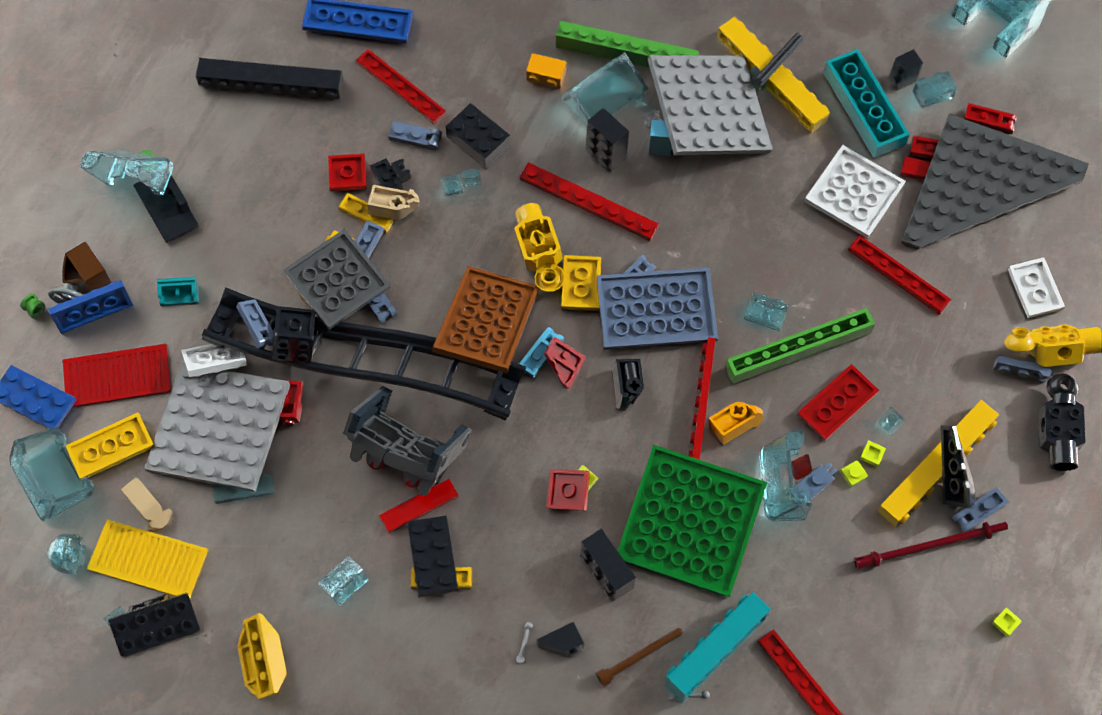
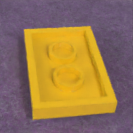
[561,255,601,311]

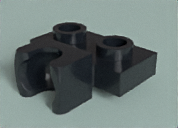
[370,158,411,190]

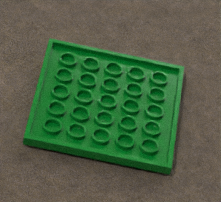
[617,444,767,597]

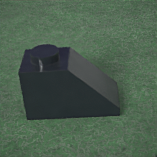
[537,622,584,657]

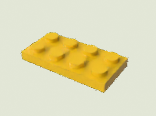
[65,412,154,481]

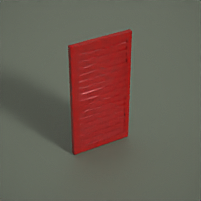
[62,343,171,408]

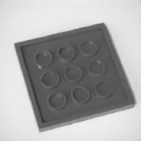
[283,229,390,330]

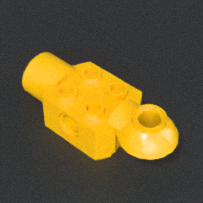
[514,203,565,292]
[1004,324,1102,367]

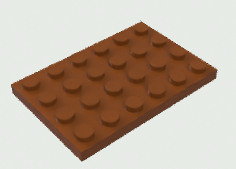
[433,266,539,373]

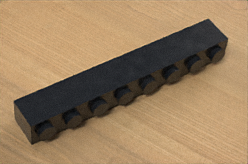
[196,58,343,99]

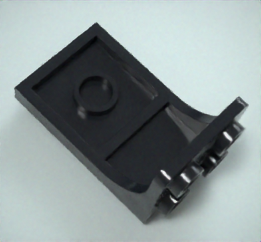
[272,306,315,363]

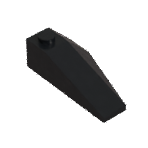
[941,425,975,508]

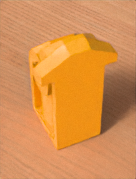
[709,402,763,445]

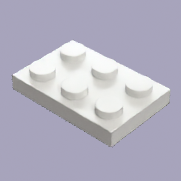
[1007,257,1065,319]
[181,339,247,377]

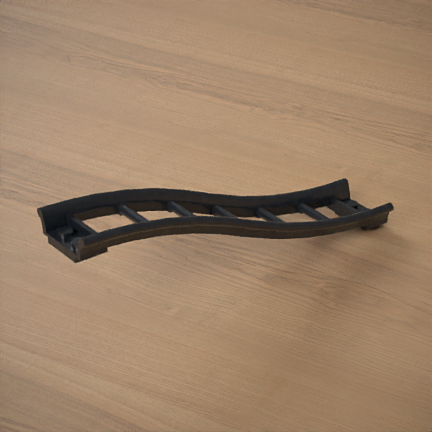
[202,287,526,421]

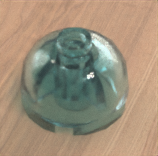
[47,534,86,574]

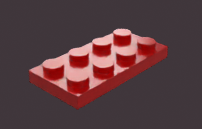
[797,364,879,442]

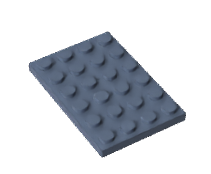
[596,268,718,350]

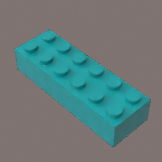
[823,49,910,158]
[664,592,771,703]

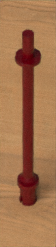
[853,522,1008,570]

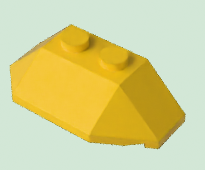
[238,613,287,700]

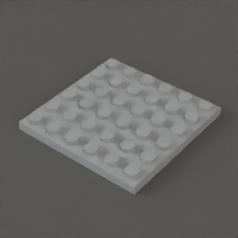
[647,55,773,155]
[144,363,290,492]

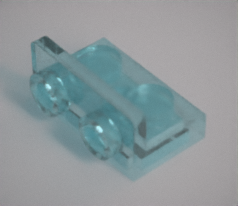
[744,293,789,331]
[318,556,369,606]

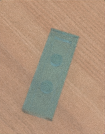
[213,474,275,504]

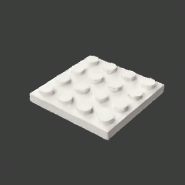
[804,145,906,239]

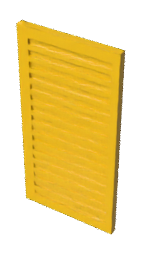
[87,519,208,598]

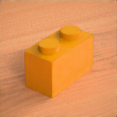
[526,53,566,89]

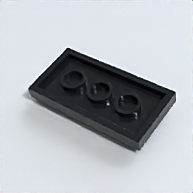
[407,515,459,598]

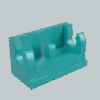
[157,277,198,306]

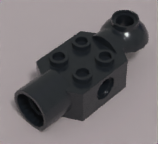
[1039,373,1086,471]

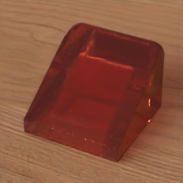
[789,454,812,480]

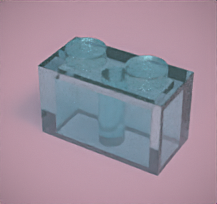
[913,71,958,108]

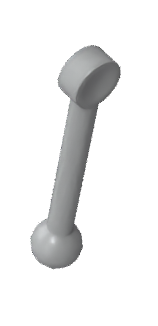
[516,622,533,664]
[666,691,710,700]

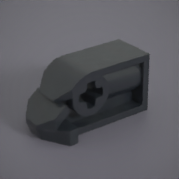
[612,359,644,411]

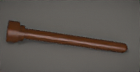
[595,628,683,687]

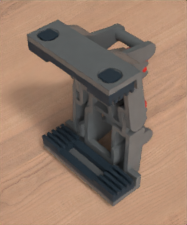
[343,386,472,496]

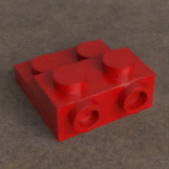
[278,380,304,426]

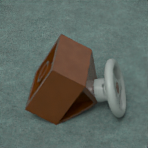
[48,242,112,304]

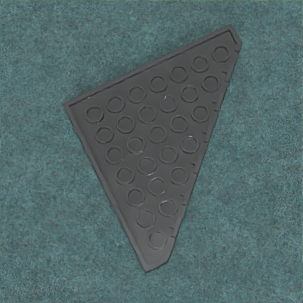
[901,114,1089,249]

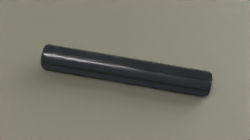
[754,33,803,86]

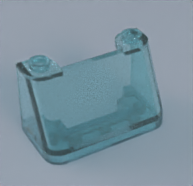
[561,53,649,126]
[79,149,173,195]
[9,427,94,521]
[759,430,812,521]

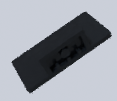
[133,169,199,243]
[108,592,200,657]

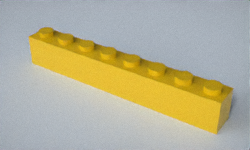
[717,16,830,134]
[877,400,999,527]

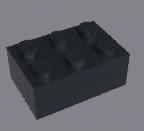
[445,103,511,169]
[586,108,629,171]
[579,528,636,601]

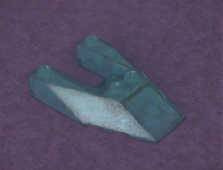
[952,0,1051,58]

